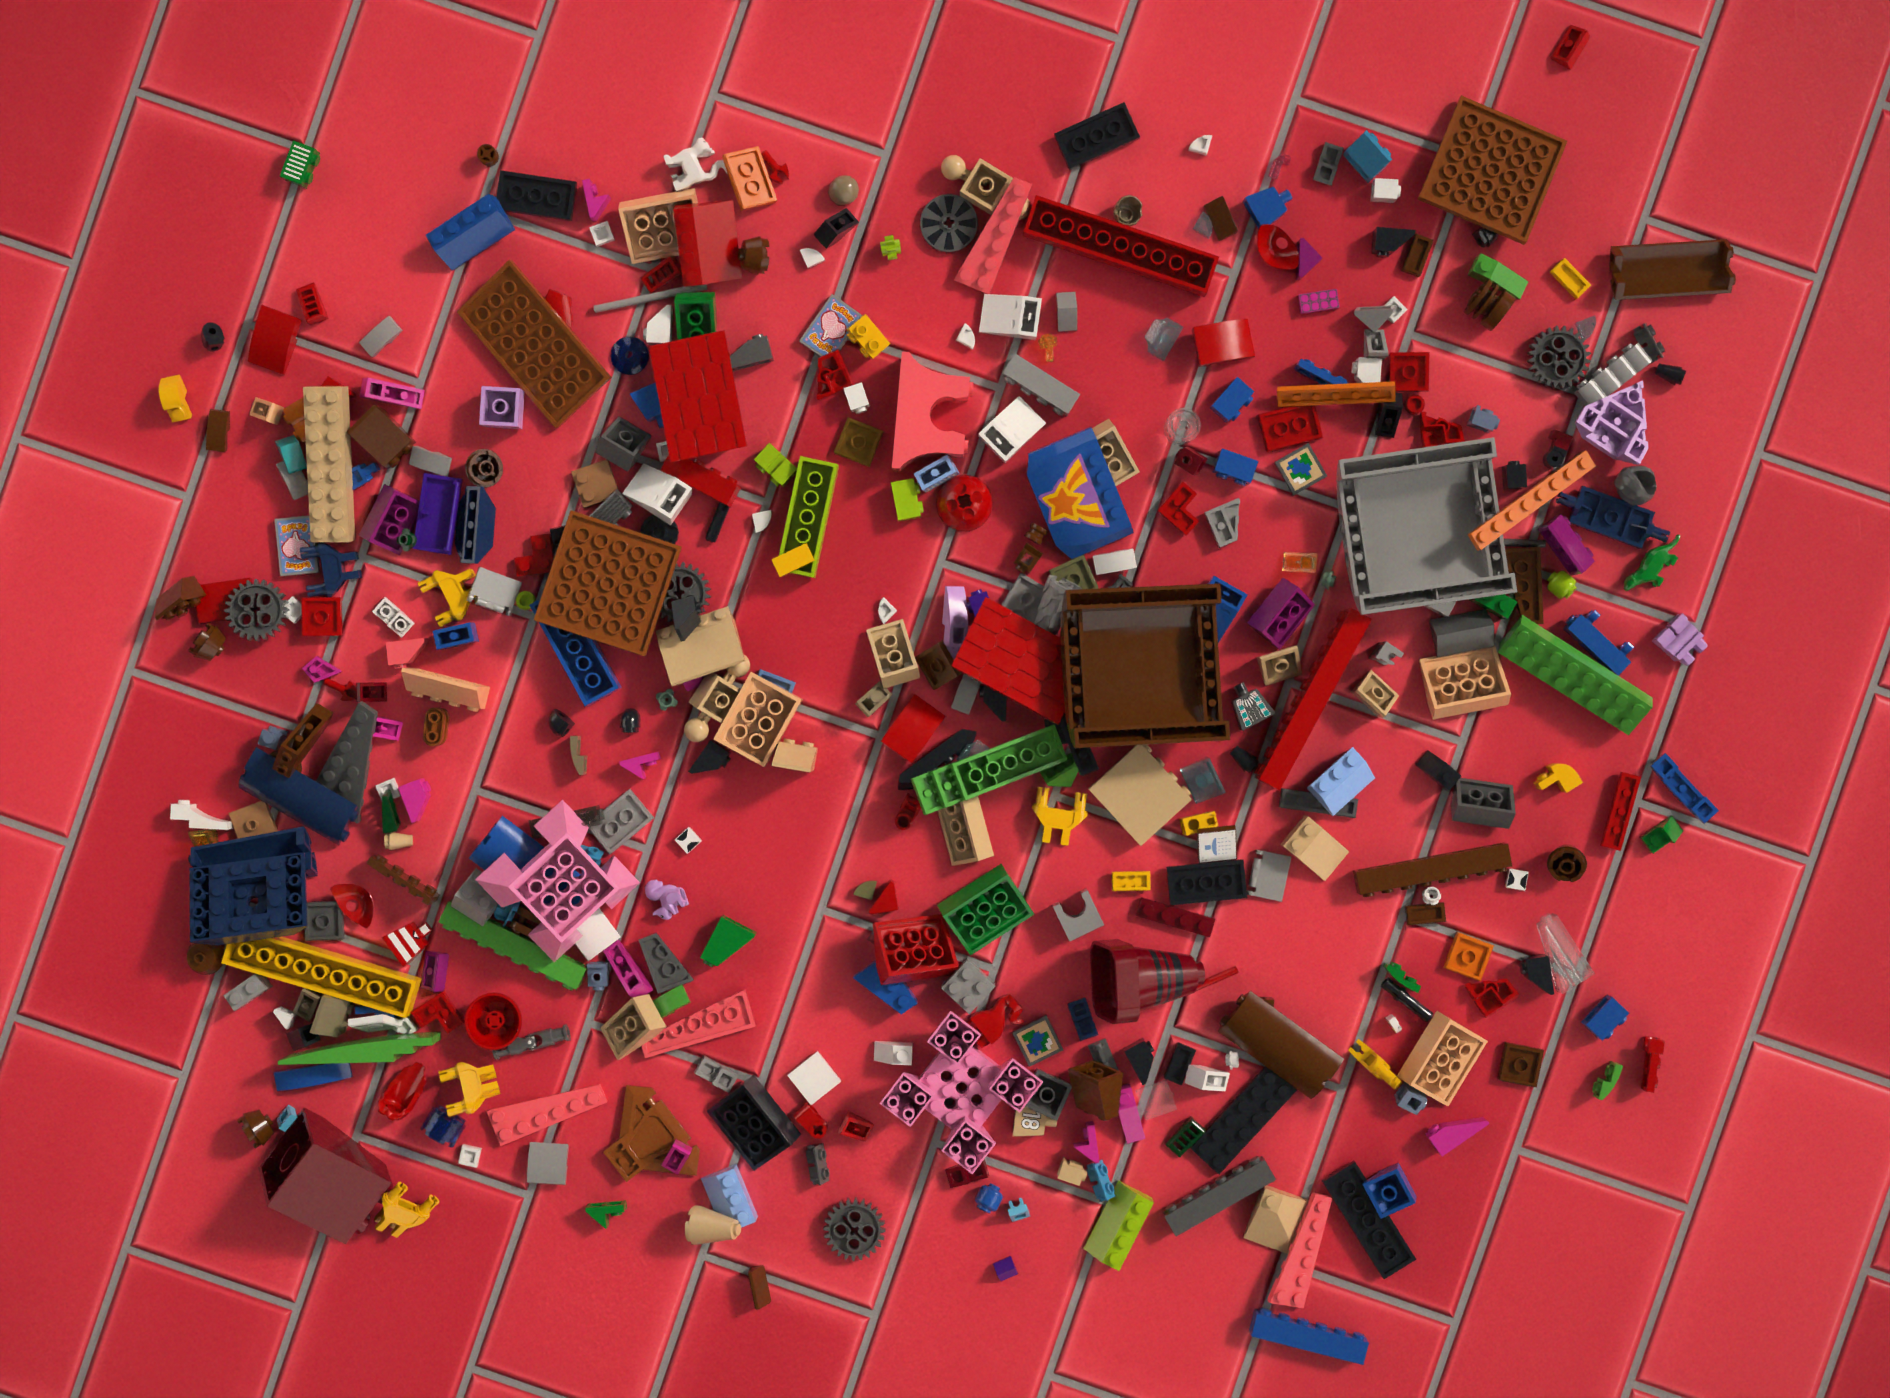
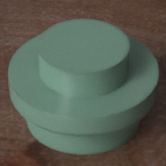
[1321,571,1337,590]

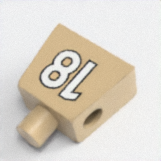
[1012,1107,1057,1136]

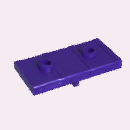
[413,473,463,555]

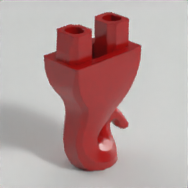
[966,994,1024,1048]

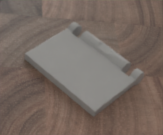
[467,567,522,616]
[1247,849,1291,902]

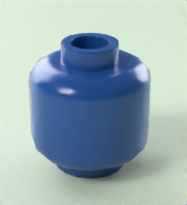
[975,1183,1003,1214]

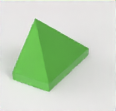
[1039,753,1078,787]

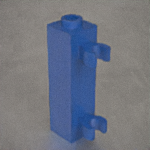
[1563,610,1634,676]

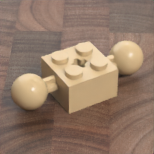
[941,155,1031,220]
[684,655,750,742]

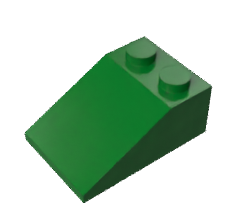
[674,292,717,340]

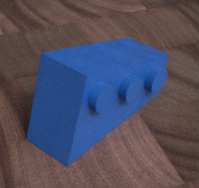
[853,960,918,1015]

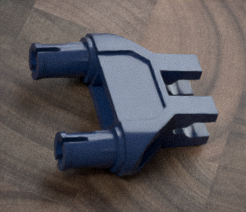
[300,542,362,598]

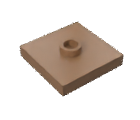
[229,801,278,839]

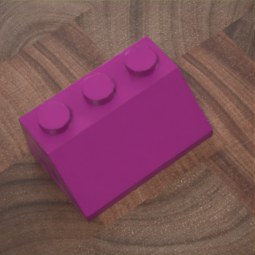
[359,484,420,555]
[1538,514,1595,576]
[1247,578,1315,650]

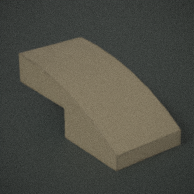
[570,735,588,775]

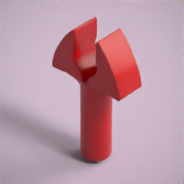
[761,150,789,184]
[323,678,356,701]

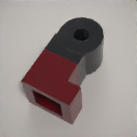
[1543,430,1573,468]

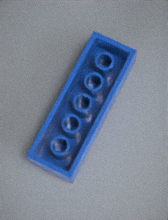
[529,599,622,706]

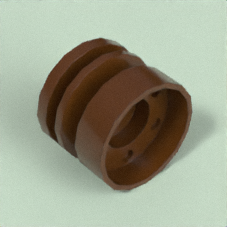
[1464,279,1516,331]

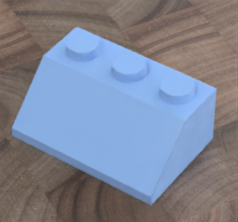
[1307,747,1375,816]
[701,1164,758,1228]

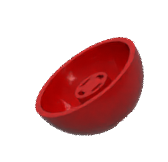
[936,475,993,532]
[465,992,522,1050]

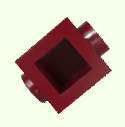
[1174,447,1208,475]

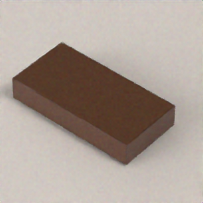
[1401,234,1434,277]
[1405,902,1446,925]

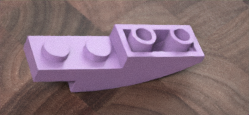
[942,586,968,659]

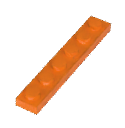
[1277,381,1396,407]

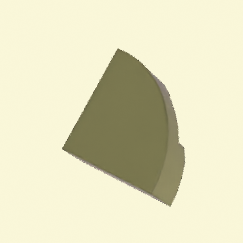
[853,880,877,900]

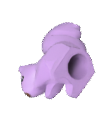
[645,879,689,920]

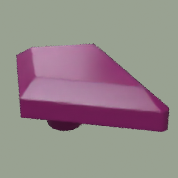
[302,656,342,683]

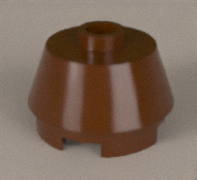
[738,236,769,275]
[465,449,503,488]
[188,623,226,661]
[1547,844,1587,882]
[187,943,225,975]
[237,1109,274,1149]

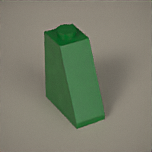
[700,915,757,967]

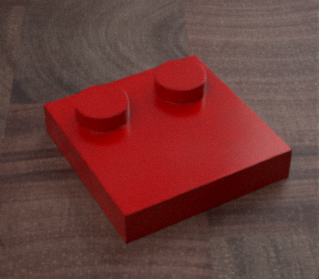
[1390,352,1430,392]
[301,597,343,636]

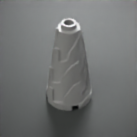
[1034,575,1082,635]

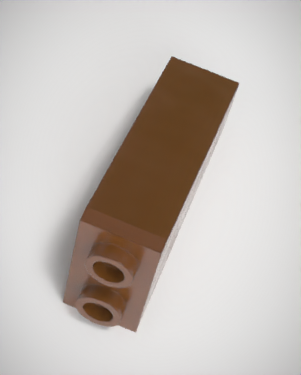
[272,703,333,778]

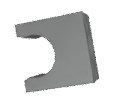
[1052,888,1104,941]

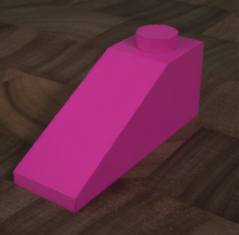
[359,378,425,409]
[603,940,653,997]
[1118,1083,1146,1144]
[1425,1117,1489,1157]

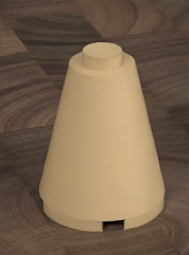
[685,1205,741,1245]

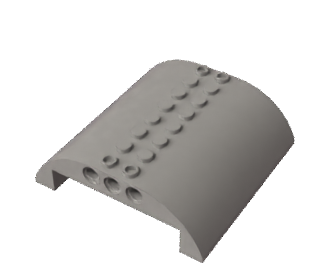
[1336,437,1517,615]

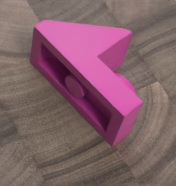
[582,179,611,222]
[619,752,661,779]
[1073,1121,1100,1163]

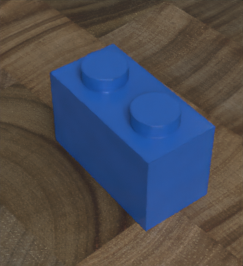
[1210,377,1254,423]
[1213,448,1259,486]
[433,622,479,650]
[1581,995,1629,1041]

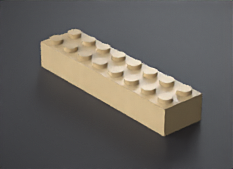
[303,386,355,542]

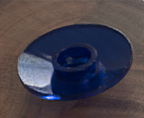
[611,337,649,375]

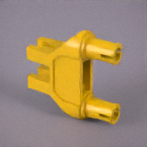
[418,568,477,627]
[1032,787,1088,846]
[1348,1039,1402,1090]
[438,1062,501,1117]
[374,1182,439,1238]

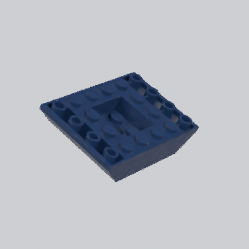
[190,852,307,945]

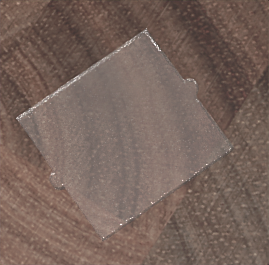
[1135,1079,1177,1120]

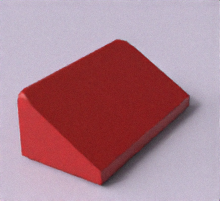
[1551,25,1590,70]

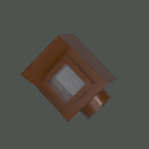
[1014,543,1043,574]

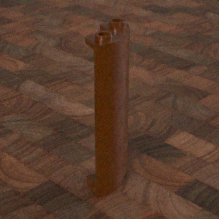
[1609,239,1736,300]
[1218,991,1344,1099]

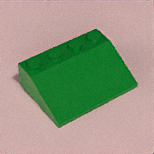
[937,864,1034,956]

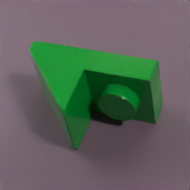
[1640,815,1683,854]
[585,1200,627,1229]

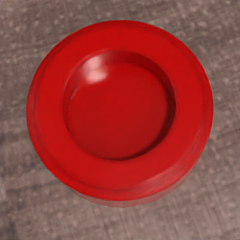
[1404,395,1425,415]

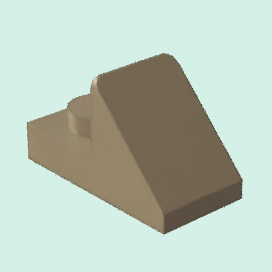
[855,681,892,717]
[293,988,324,1022]

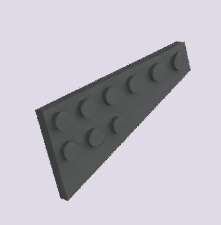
[316,701,378,824]

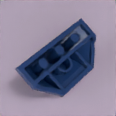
[455,486,496,564]

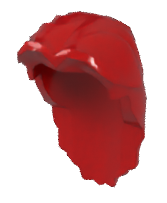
[378,1062,426,1121]

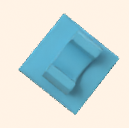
[277,1105,298,1132]
[1008,1198,1030,1222]

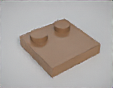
[571,459,618,508]

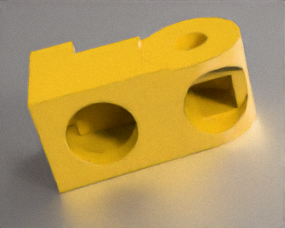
[1179,811,1218,836]

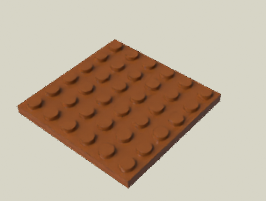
[1418,95,1567,245]
[534,510,682,657]

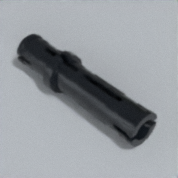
[1381,977,1433,1022]

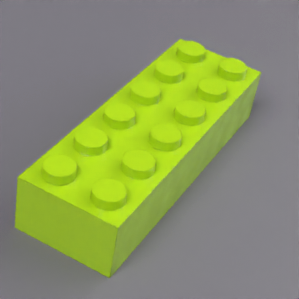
[779,456,839,578]

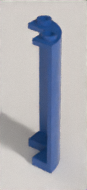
[469,816,581,904]

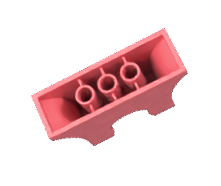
[892,352,973,472]

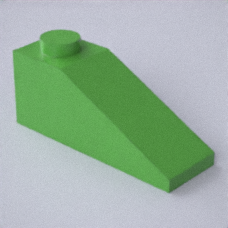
[1468,253,1528,300]

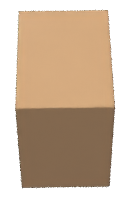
[249,397,284,425]

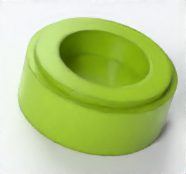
[516,591,536,610]

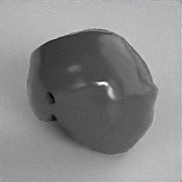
[1614,466,1657,505]

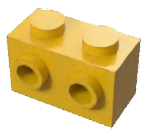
[846,314,890,359]

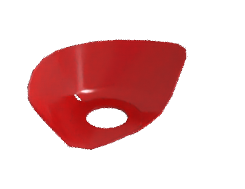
[1257,224,1299,270]
[330,884,374,928]

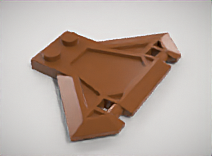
[603,1085,700,1182]

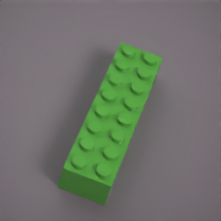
[1498,615,1653,735]

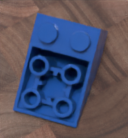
[1208,576,1248,643]

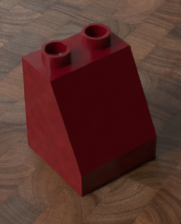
[258,1108,393,1244]

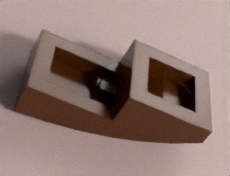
[206,409,230,452]

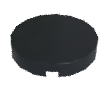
[640,515,679,544]

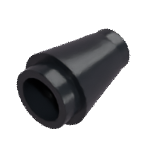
[1655,363,1686,385]
[1230,746,1259,773]

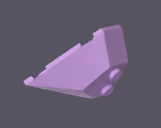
[1575,380,1648,465]

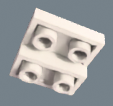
[575,908,621,961]

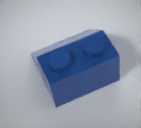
[1363,1162,1417,1219]

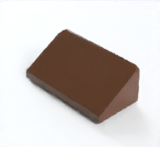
[1204,196,1238,241]
[748,1265,771,1310]

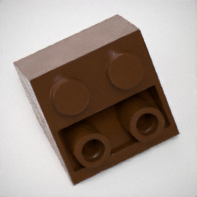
[155,576,206,620]

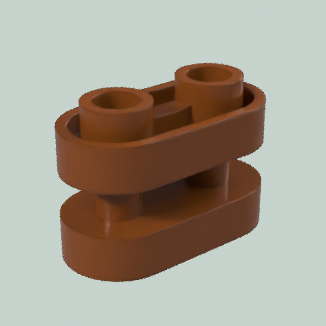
[423,707,450,746]
[509,904,541,943]

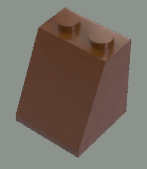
[347,405,416,468]
[1068,1060,1123,1121]

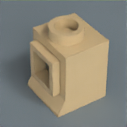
[1057,1156,1088,1186]

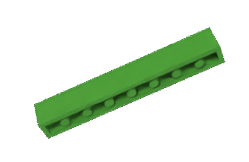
[439,900,587,990]

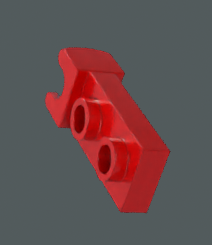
[1641,1036,1665,1093]

